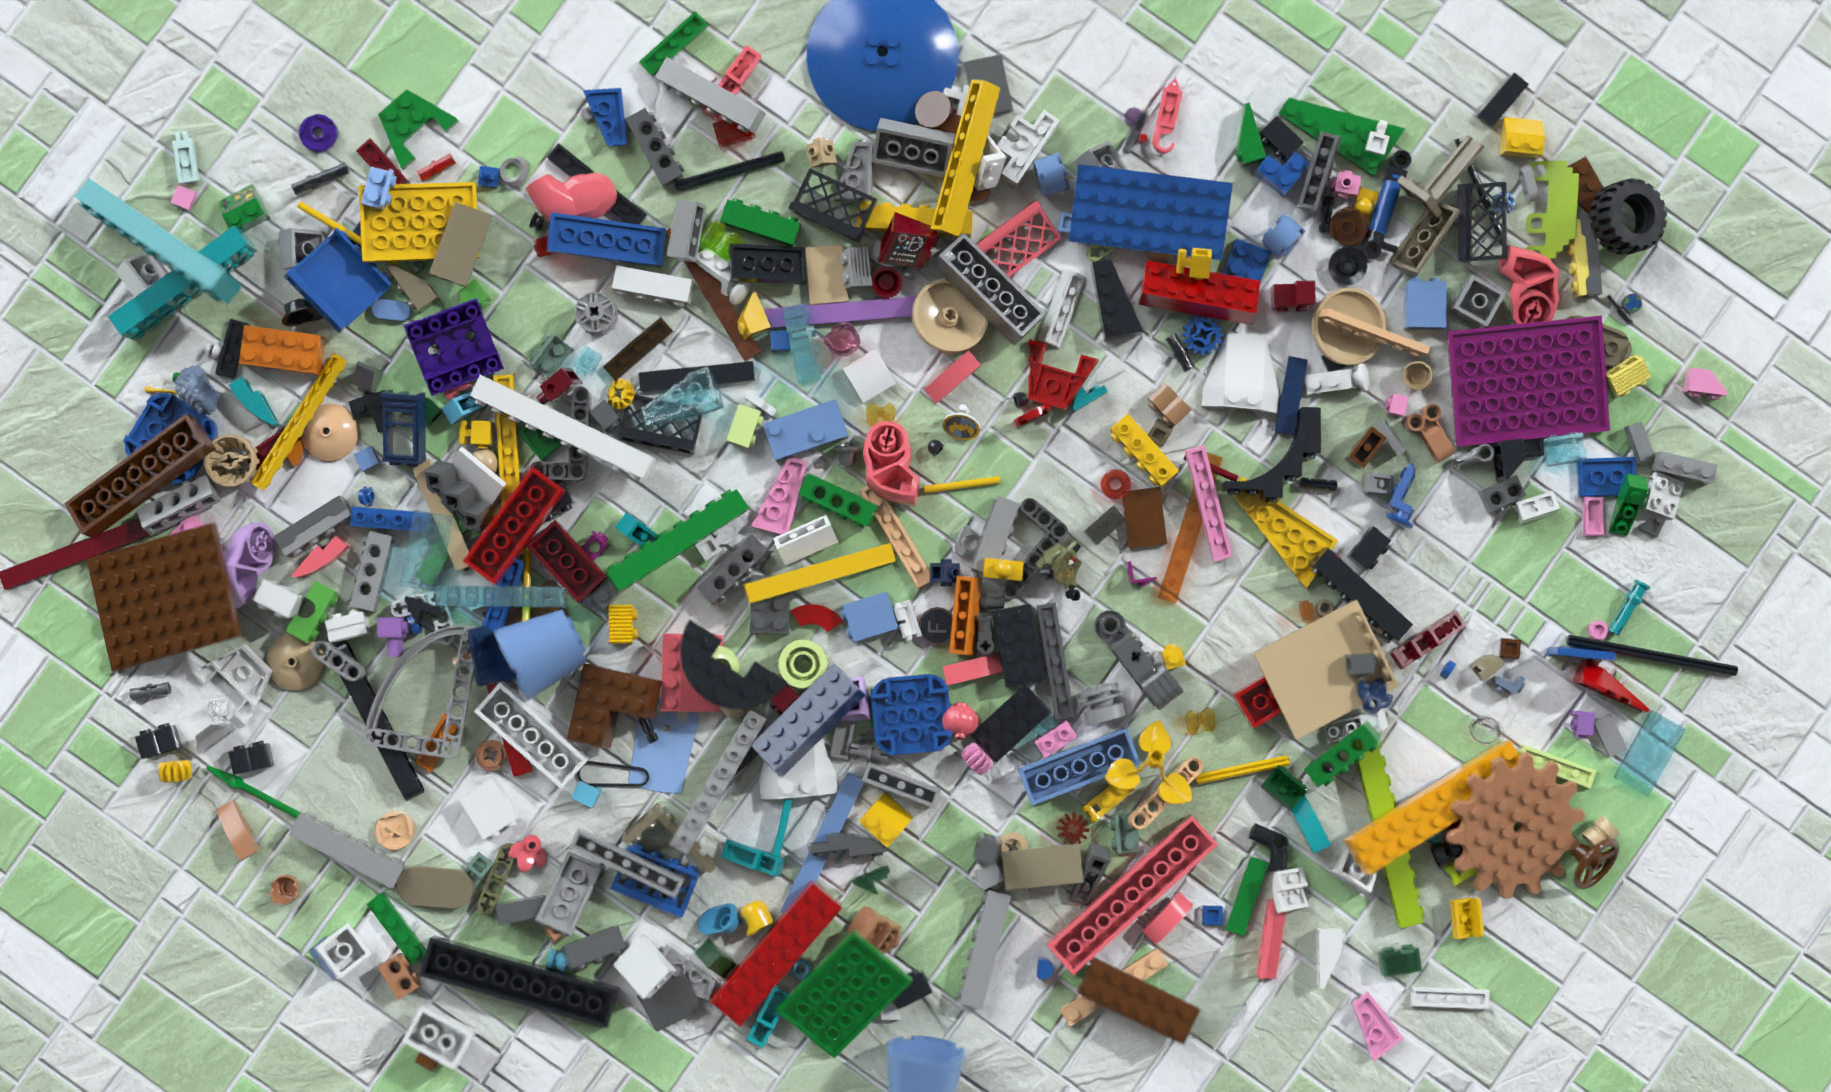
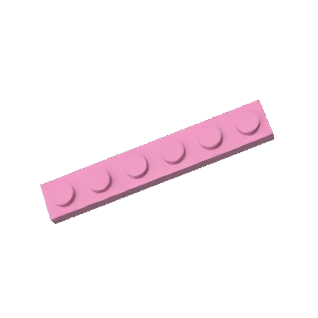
[1184,445,1233,562]

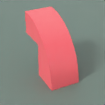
[1142,892,1193,944]

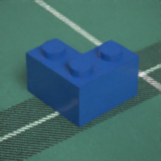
[1254,152,1310,197]

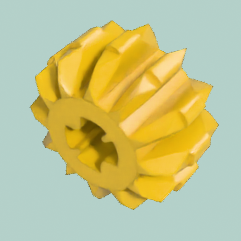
[158,760,192,783]

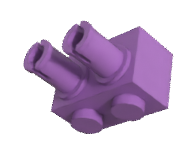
[377,618,412,657]

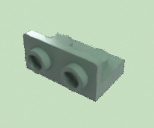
[530,333,573,378]
[1110,813,1140,854]

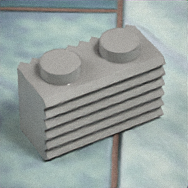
[840,247,872,289]

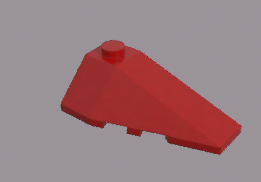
[1572,659,1650,713]

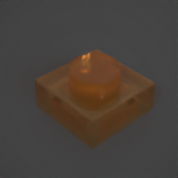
[1298,600,1314,620]

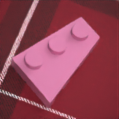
[1352,991,1404,1062]

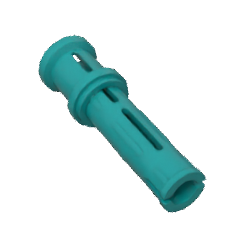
[1608,579,1651,636]

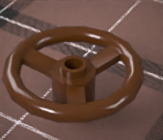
[1573,838,1620,890]

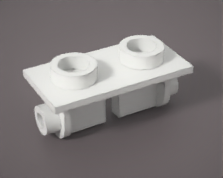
[893,599,922,641]

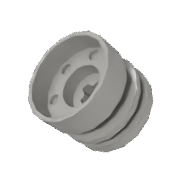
[574,292,619,336]
[1078,683,1126,725]

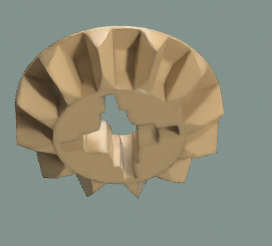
[998,832,1028,859]

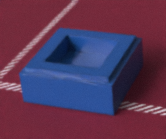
[1202,905,1223,926]

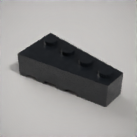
[1091,259,1143,341]

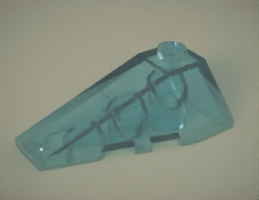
[641,366,724,427]

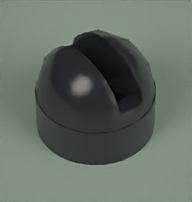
[1013,392,1029,408]
[928,440,944,457]

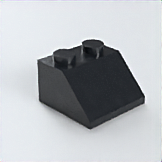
[1491,438,1528,482]

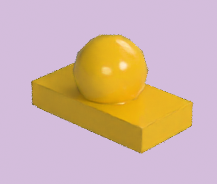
[1353,187,1379,225]
[983,558,1024,581]

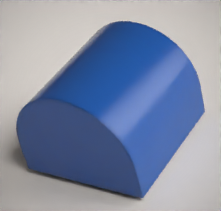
[1036,957,1054,979]

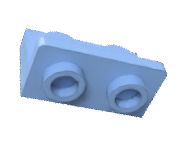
[361,167,397,211]

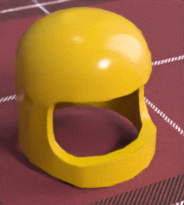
[741,900,774,936]

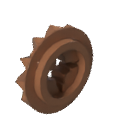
[476,740,507,771]

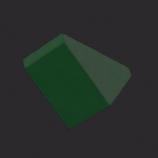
[695,938,737,979]

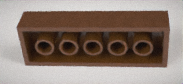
[1077,957,1201,1045]

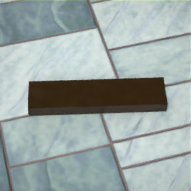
[603,317,674,381]

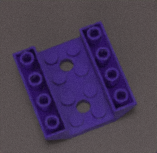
[403,298,504,396]

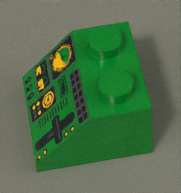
[218,184,270,231]

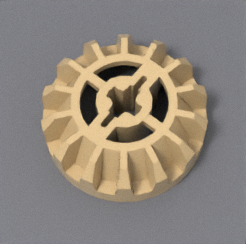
[204,434,259,487]

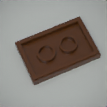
[1121,487,1168,549]

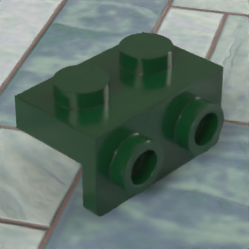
[1261,765,1309,812]

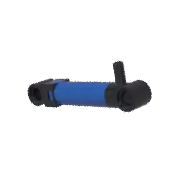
[1360,150,1411,262]

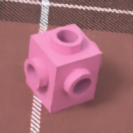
[1330,170,1361,199]

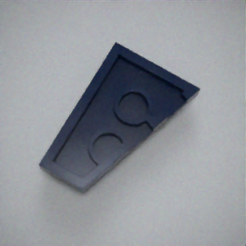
[467,625,516,687]

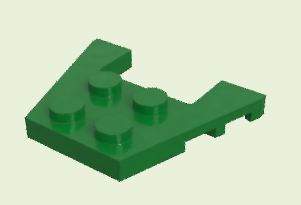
[378,89,459,170]

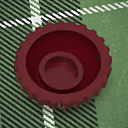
[871,266,903,299]

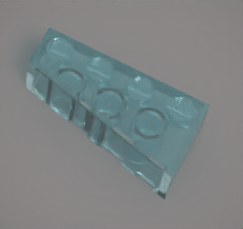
[782,303,824,384]

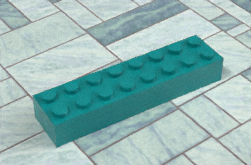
[108,226,258,340]

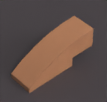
[216,799,261,861]

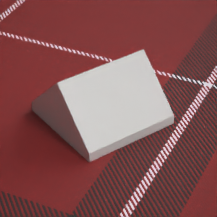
[1332,847,1379,894]

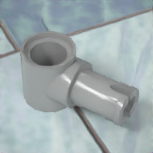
[1455,444,1494,469]

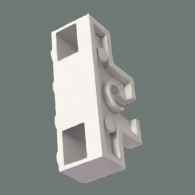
[997,110,1060,188]

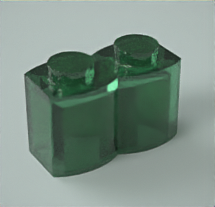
[1378,944,1422,977]

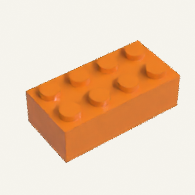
[239,325,326,376]

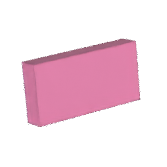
[1583,497,1604,536]

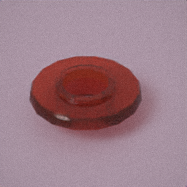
[1100,469,1131,499]

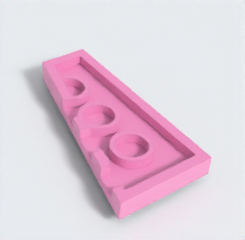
[751,457,808,535]

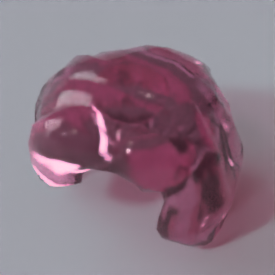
[824,321,861,357]

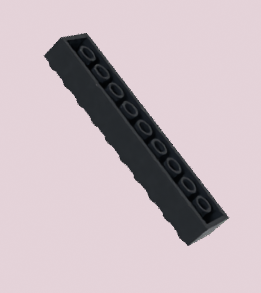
[419,935,620,1028]

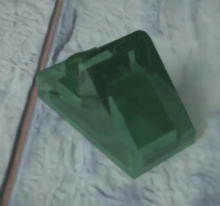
[851,864,890,895]

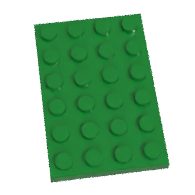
[776,930,912,1059]

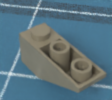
[385,262,440,313]

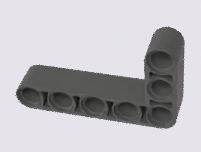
[529,386,592,482]
[1001,498,1068,600]

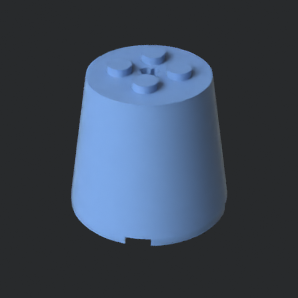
[494,609,587,701]
[887,1035,966,1092]

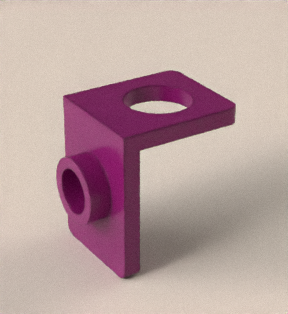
[582,530,610,560]
[1127,561,1157,586]

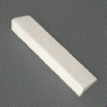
[1038,269,1086,348]

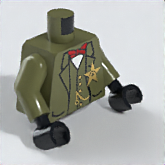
[1036,540,1082,601]

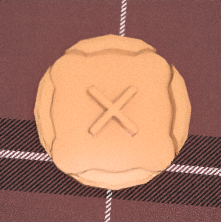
[375,812,415,850]

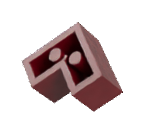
[1271,281,1316,313]

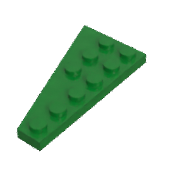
[1277,97,1406,177]

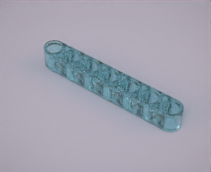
[435,586,567,608]

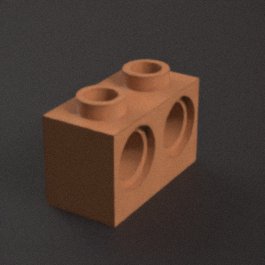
[377,953,421,1000]

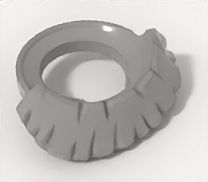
[500,156,529,188]
[955,525,980,557]

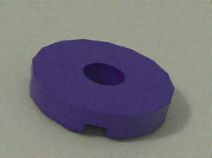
[299,114,338,153]

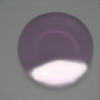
[1124,107,1142,127]

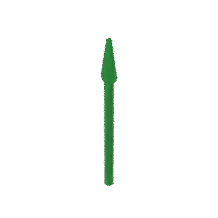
[206,766,301,819]

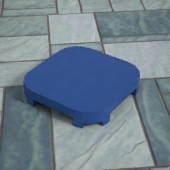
[123,393,218,484]
[871,674,952,755]

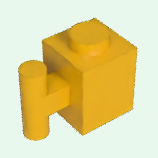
[1176,248,1212,280]
[459,421,494,449]

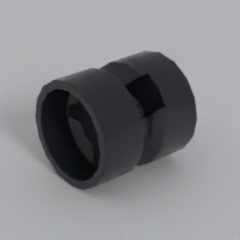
[1430,839,1463,869]

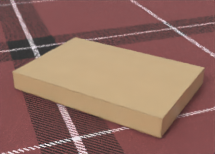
[805,244,848,305]

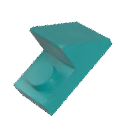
[1072,385,1108,412]

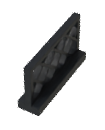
[788,168,878,243]
[1458,182,1507,263]
[618,394,704,455]

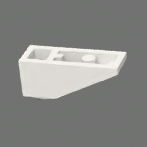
[1316,928,1346,989]

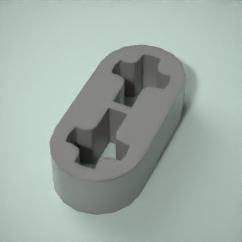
[1518,165,1539,202]

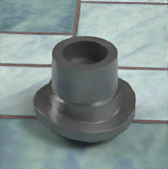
[834,442,861,465]

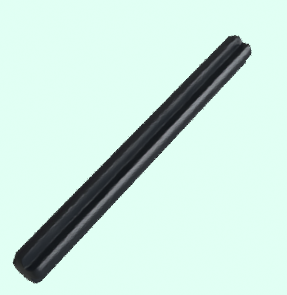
[674,151,785,192]

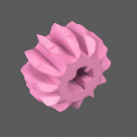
[961,743,993,775]

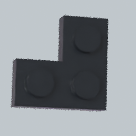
[348,390,398,433]

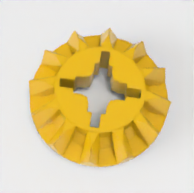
[606,379,635,409]

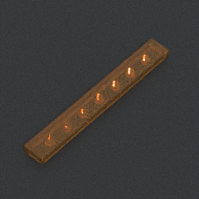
[1157,452,1223,603]

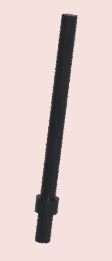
[1454,137,1508,243]

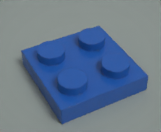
[1223,238,1272,283]

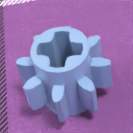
[1491,191,1515,214]

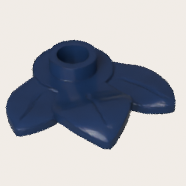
[1357,678,1393,714]

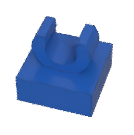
[478,166,500,188]

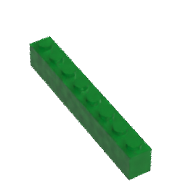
[606,489,749,594]

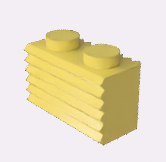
[1606,355,1651,397]

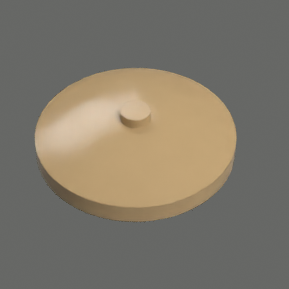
[912,279,988,354]
[1311,287,1386,365]

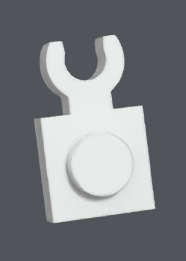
[745,391,777,417]
[695,530,731,561]

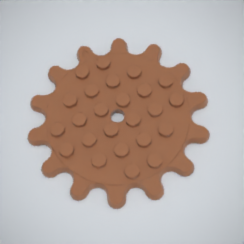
[1446,752,1585,899]

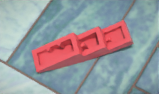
[702,45,762,122]

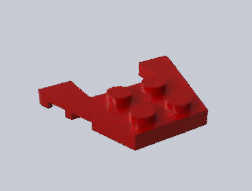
[1028,339,1099,410]

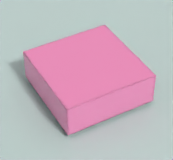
[171,185,198,211]

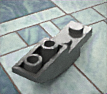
[808,832,888,859]

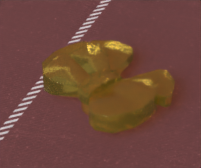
[866,402,896,427]
[1185,707,1216,735]

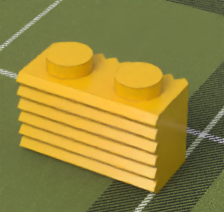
[609,605,638,644]

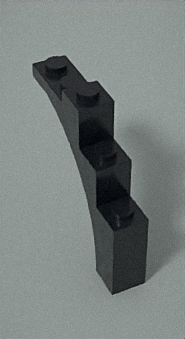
[1222,407,1321,504]

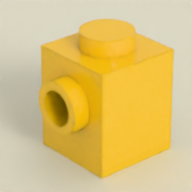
[1160,644,1186,670]

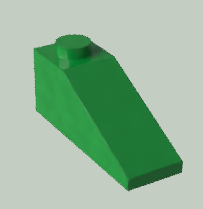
[1235,102,1266,167]

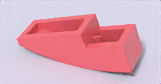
[924,350,981,404]
[292,536,351,578]
[942,653,1003,685]

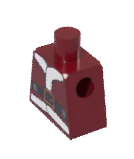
[536,368,582,405]

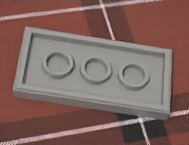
[535,851,604,938]

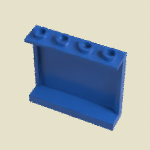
[284,228,392,334]

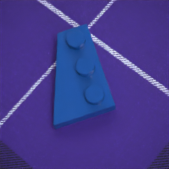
[583,88,627,147]

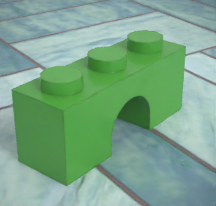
[286,581,339,645]

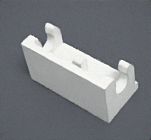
[1515,491,1560,525]

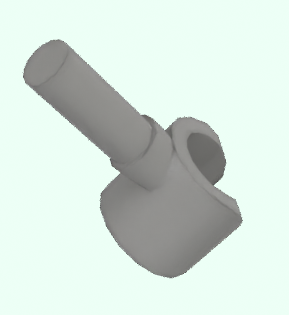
[581,107,593,122]

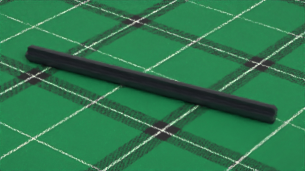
[1566,635,1738,676]

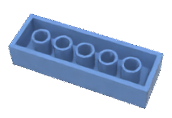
[1017,727,1141,805]

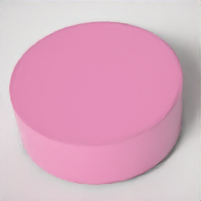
[1588,621,1609,640]

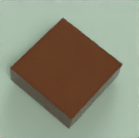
[1499,638,1521,659]

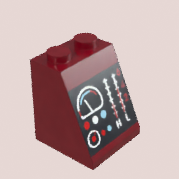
[878,212,939,268]

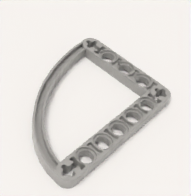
[364,625,475,758]

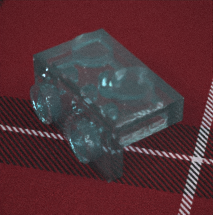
[1543,432,1587,467]

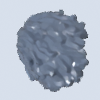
[174,365,222,415]

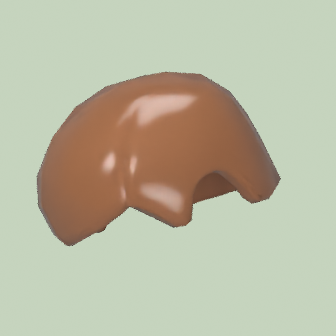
[269,874,300,905]

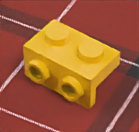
[1449,897,1484,939]

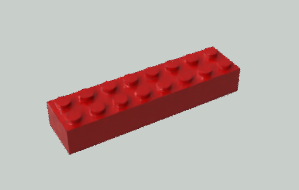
[710,880,842,1026]

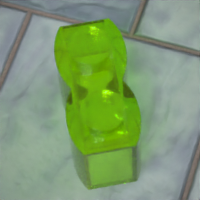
[700,220,743,262]

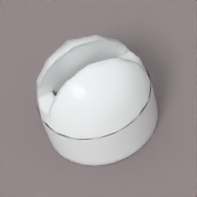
[205,342,222,358]

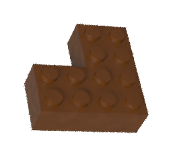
[567,664,662,748]

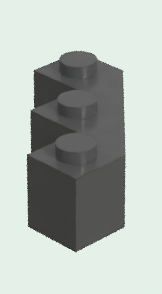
[424,460,494,532]

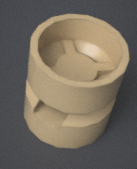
[1582,816,1620,853]

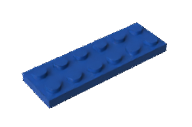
[547,212,666,267]

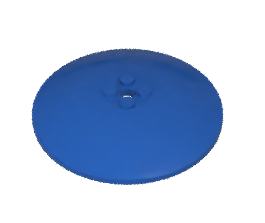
[807,0,959,132]

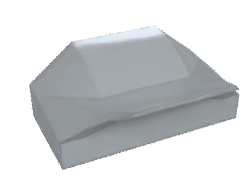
[195,723,236,754]

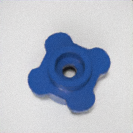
[358,486,375,506]

